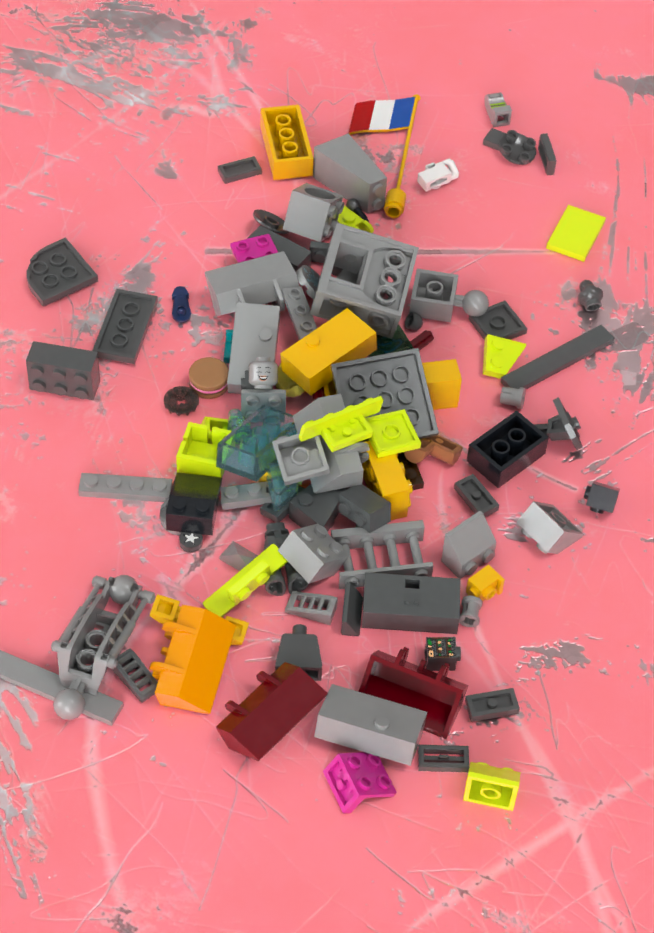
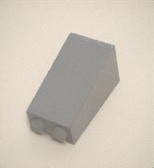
[313,134,387,214]

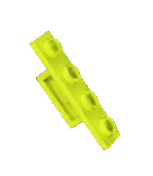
[299,396,383,452]
[203,544,288,617]

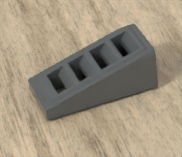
[112,648,158,703]

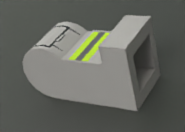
[484,92,512,127]

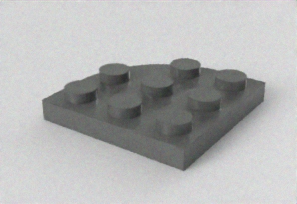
[26,237,98,307]

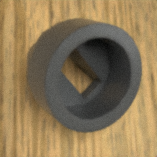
[405,312,423,330]

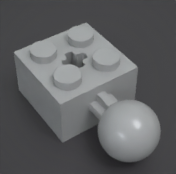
[409,269,489,323]

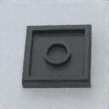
[469,301,528,340]

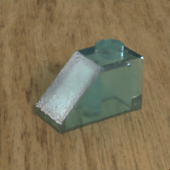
[266,462,302,511]

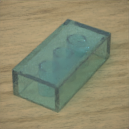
[216,405,297,481]

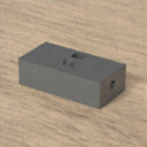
[362,572,460,634]

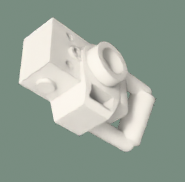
[417,158,460,191]

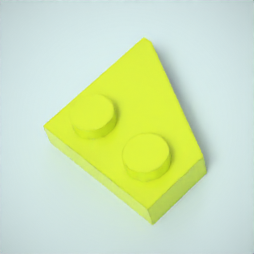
[483,334,526,379]

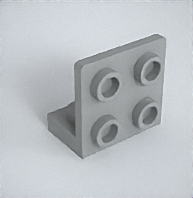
[241,389,286,422]

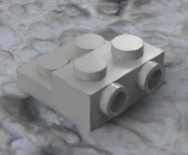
[272,432,330,486]

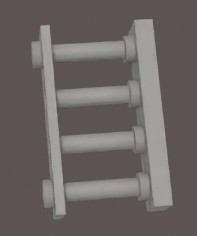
[331,520,434,589]

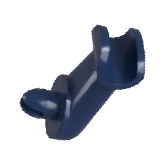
[172,286,191,323]

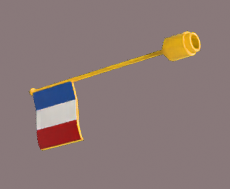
[348,94,420,218]

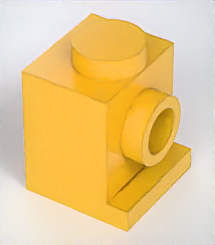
[466,564,505,602]

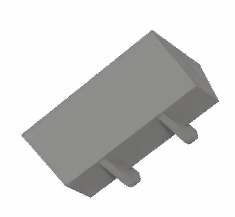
[204,251,300,316]
[293,394,370,494]

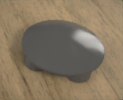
[498,130,536,165]

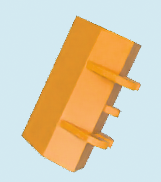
[149,605,236,714]

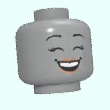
[249,357,278,390]

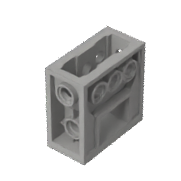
[310,223,419,339]

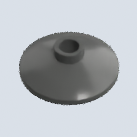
[253,209,289,234]

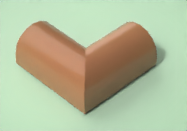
[404,435,463,466]

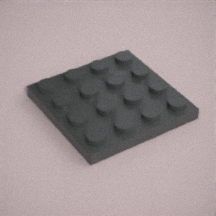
[330,348,439,443]

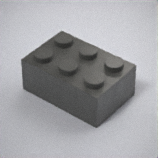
[26,341,100,400]

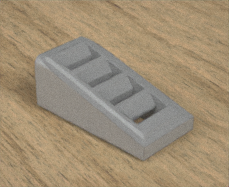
[285,591,338,625]

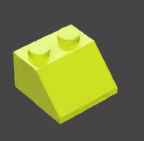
[463,762,521,811]

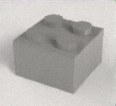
[278,523,349,583]

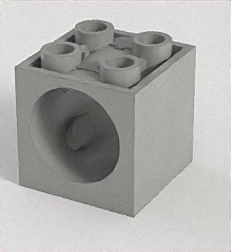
[283,183,344,242]

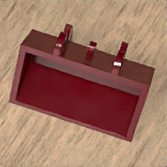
[359,647,469,739]
[216,662,328,762]

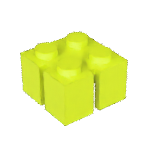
[176,422,233,478]

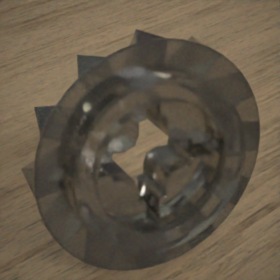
[164,386,199,417]

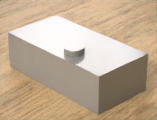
[227,302,280,394]
[314,684,427,766]

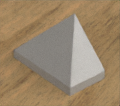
[219,541,258,571]

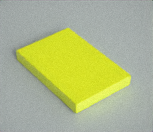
[546,205,606,262]

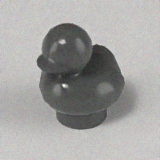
[578,280,603,311]

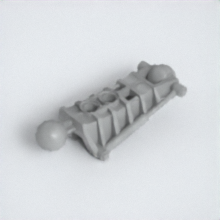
[51,575,156,720]

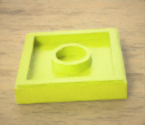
[365,409,421,458]

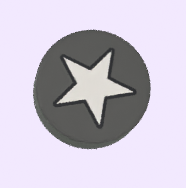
[179,532,203,552]

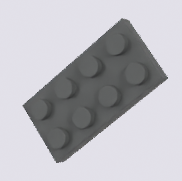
[92,289,158,364]

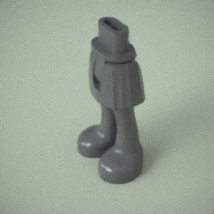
[264,522,309,596]

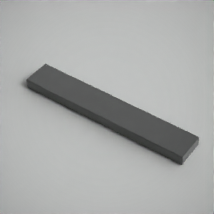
[501,325,615,389]

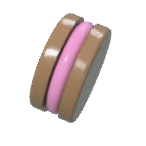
[189,357,229,399]

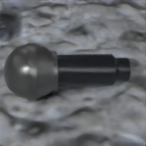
[346,198,369,222]

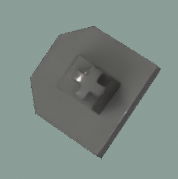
[535,397,583,450]

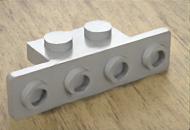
[281,287,317,340]

